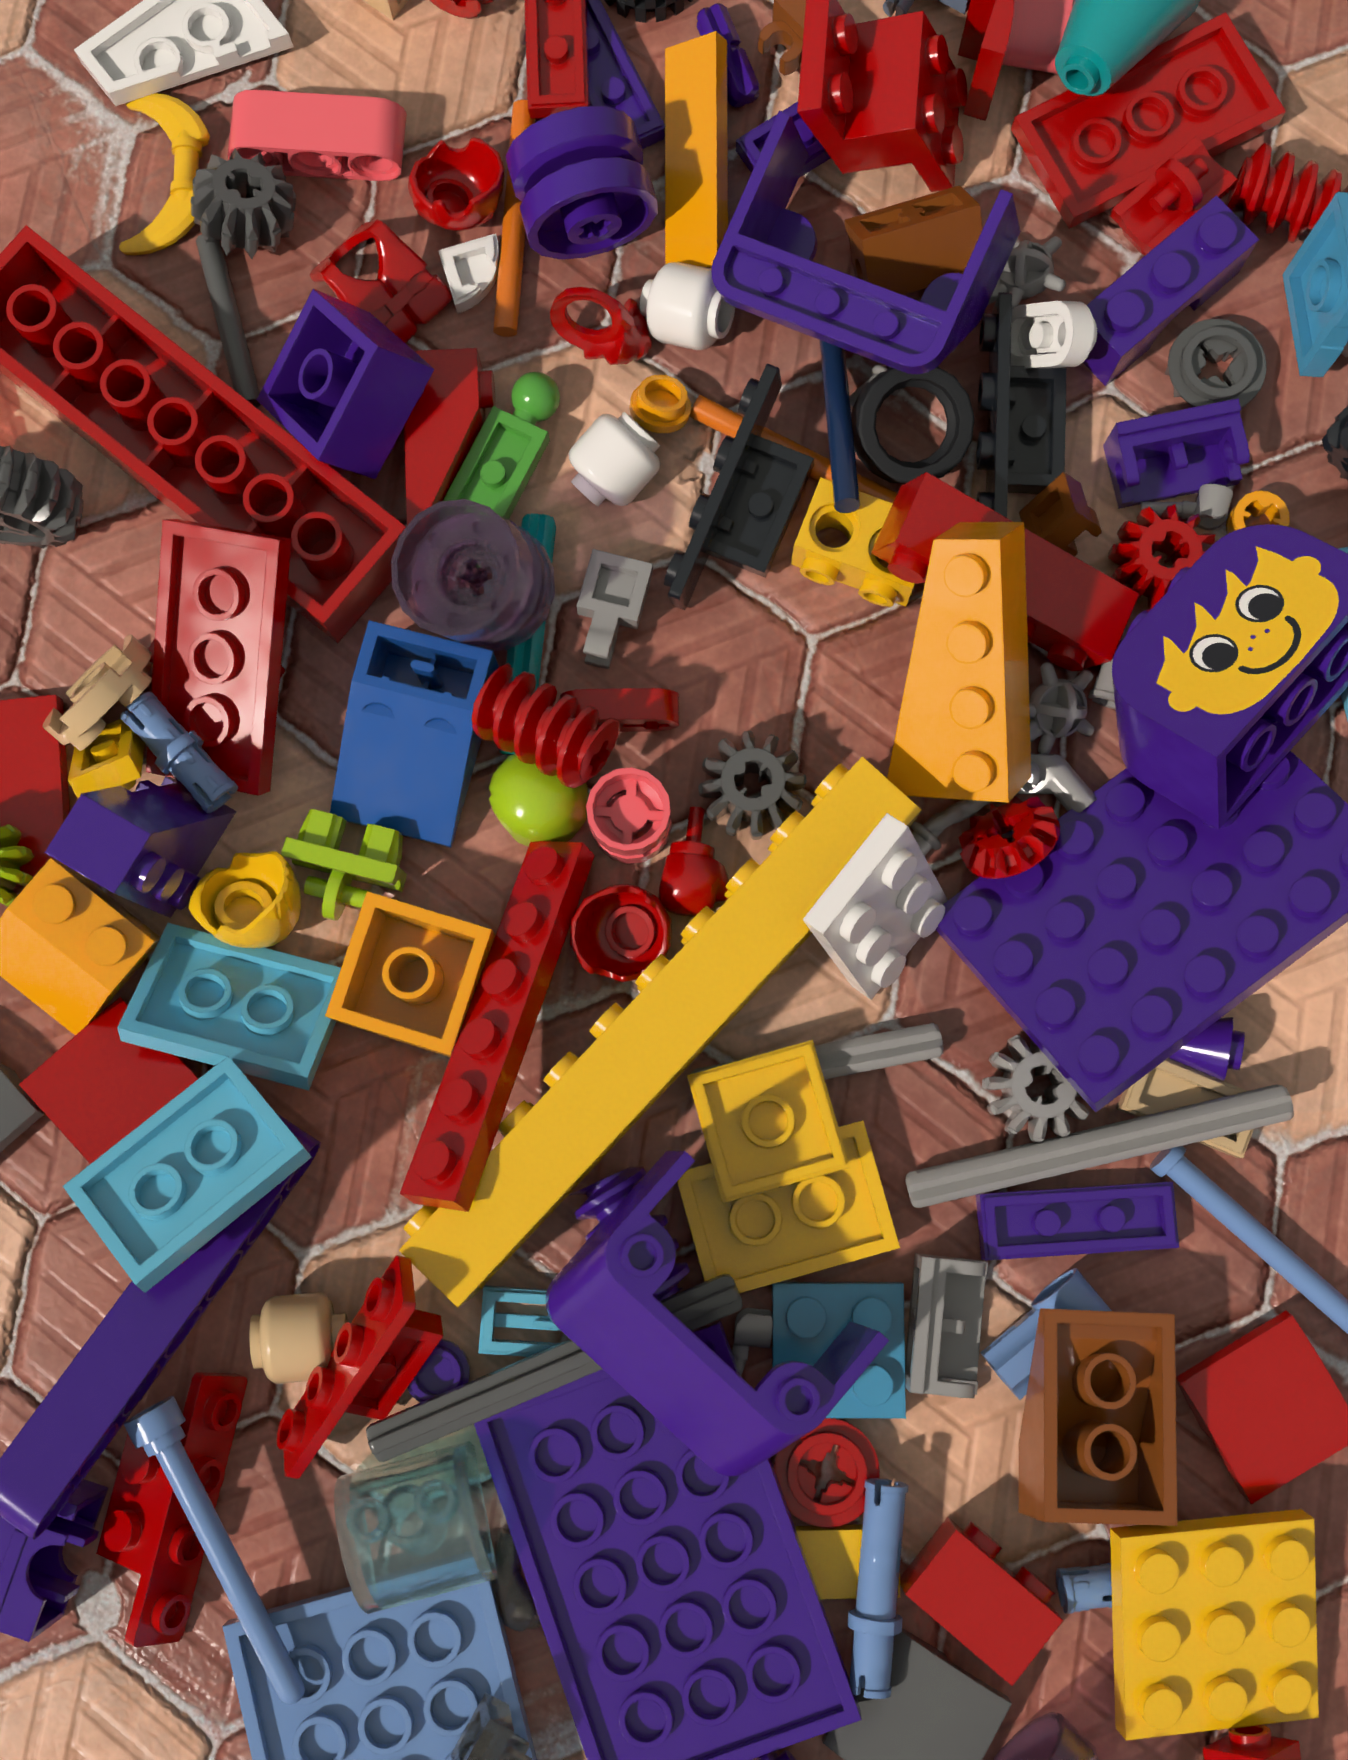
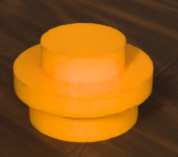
[629,375,691,433]

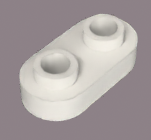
[1010,301,1097,368]

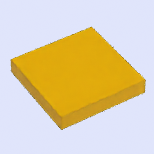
[687,1040,850,1204]

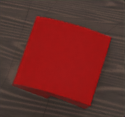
[957,0,1014,121]
[1176,1310,1348,1505]

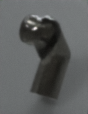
[489,1528,542,1632]

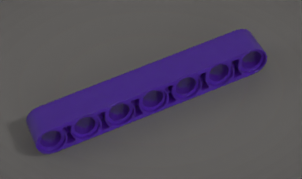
[0,1112,321,1540]

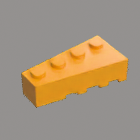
[887,522,1031,803]

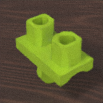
[281,809,407,921]

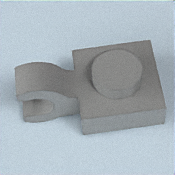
[576,549,653,669]

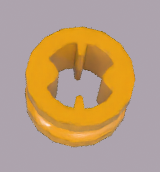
[1226,491,1290,534]

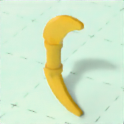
[119,93,210,255]

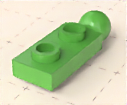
[437,372,560,547]

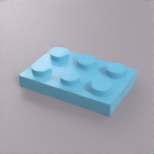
[117,923,341,1090]
[63,1056,311,1293]

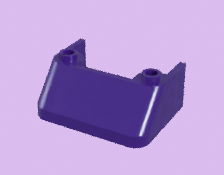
[711,111,1021,374]
[546,1151,889,1476]

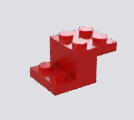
[797,0,968,192]

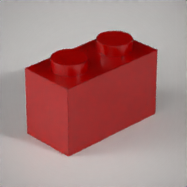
[900,1517,1063,1686]

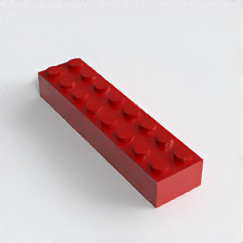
[0,225,417,644]

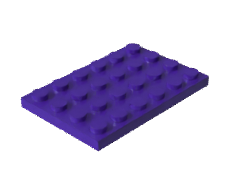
[936,751,1348,1113]
[474,1321,862,1760]

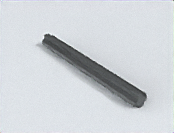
[366,1274,743,1462]

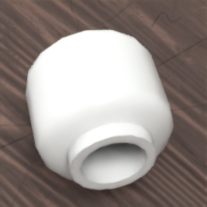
[640,262,735,350]
[569,412,661,507]

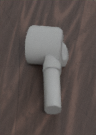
[1140,484,1233,530]
[731,1308,773,1376]

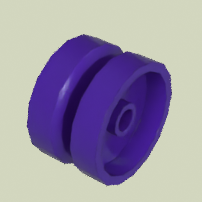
[506,106,658,259]

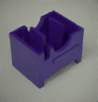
[0,1479,108,1642]

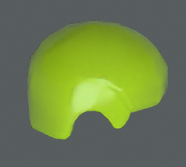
[489,754,589,846]

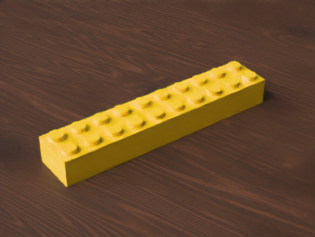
[399,756,921,1308]

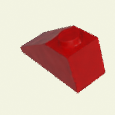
[404,348,496,551]

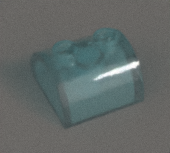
[334,1441,498,1614]

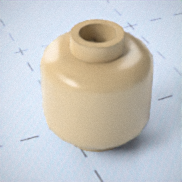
[250,1292,348,1384]

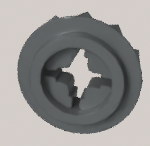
[1165,319,1267,410]

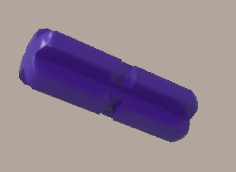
[697,3,760,108]

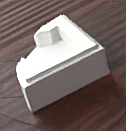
[438,233,500,314]

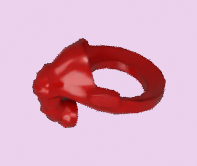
[550,287,652,365]

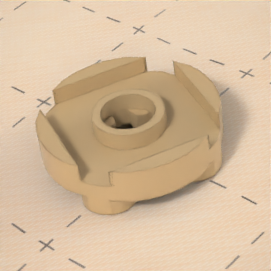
[43,634,153,751]

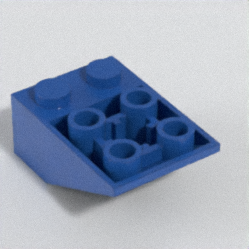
[330,620,499,848]

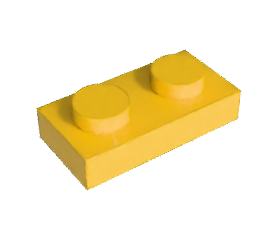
[68,719,145,798]

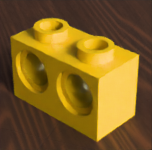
[791,477,915,607]

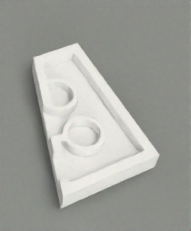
[74,0,294,106]

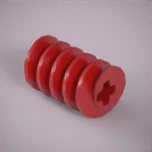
[1225,143,1348,244]
[472,663,620,788]

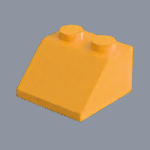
[0,858,160,1035]

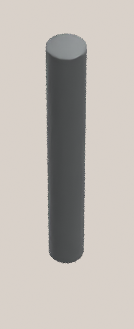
[196,234,261,408]

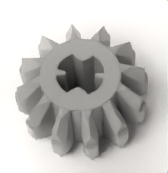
[982,1035,1089,1142]

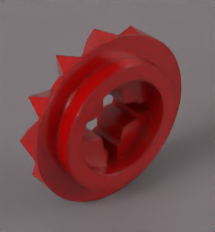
[958,796,1060,879]
[774,1418,880,1528]

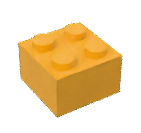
[325,891,496,1057]

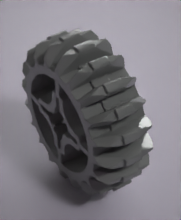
[0,446,84,549]

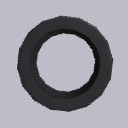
[851,366,975,484]

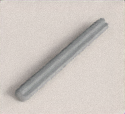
[905,1084,1294,1208]

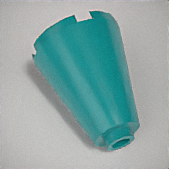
[1055,0,1200,96]

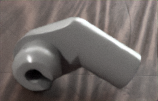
[1018,754,1096,813]

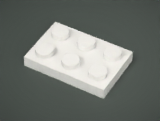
[802,813,948,1000]

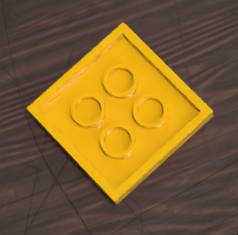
[1110,1509,1319,1741]

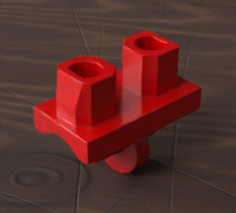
[1110,136,1238,255]

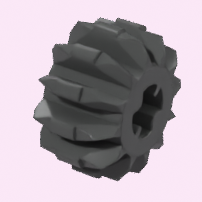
[191,148,296,259]
[698,731,807,840]

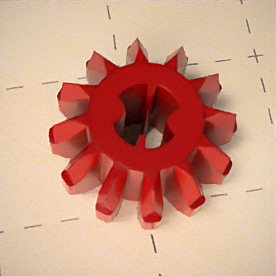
[1108,503,1216,611]

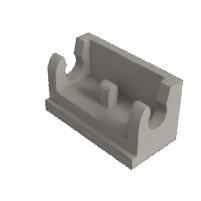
[905,1253,988,1398]

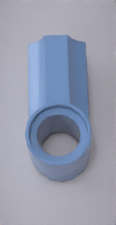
[980,1268,1112,1400]

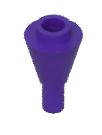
[1169,1017,1245,1081]

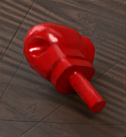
[659,807,729,917]

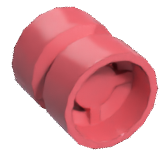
[586,767,672,864]

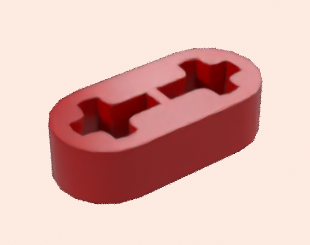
[560,688,680,732]

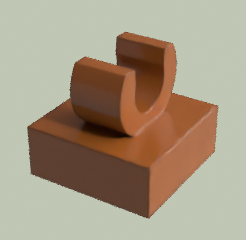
[758,0,806,76]
[1019,472,1102,557]

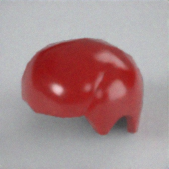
[408,137,505,231]
[570,884,672,982]

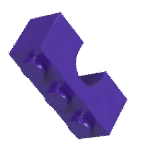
[1083,195,1259,387]

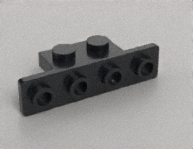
[976,292,1067,518]
[664,363,814,610]

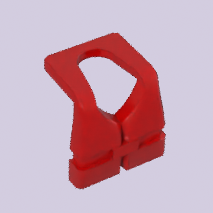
[309,219,453,344]

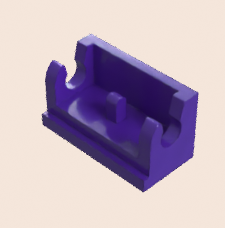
[1103,398,1250,509]

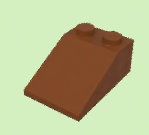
[1018,1308,1178,1526]

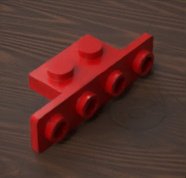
[277,1255,444,1479]
[96,1372,248,1647]

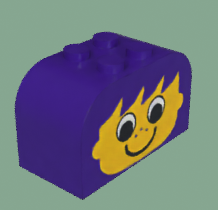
[1112,524,1348,830]

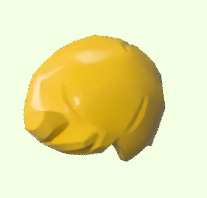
[189,851,301,948]

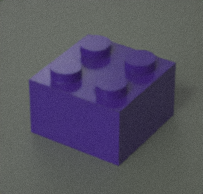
[257,289,434,479]

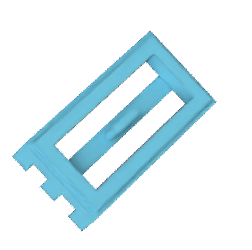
[478,1285,561,1357]

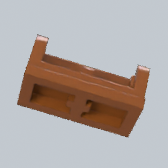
[844,185,983,295]

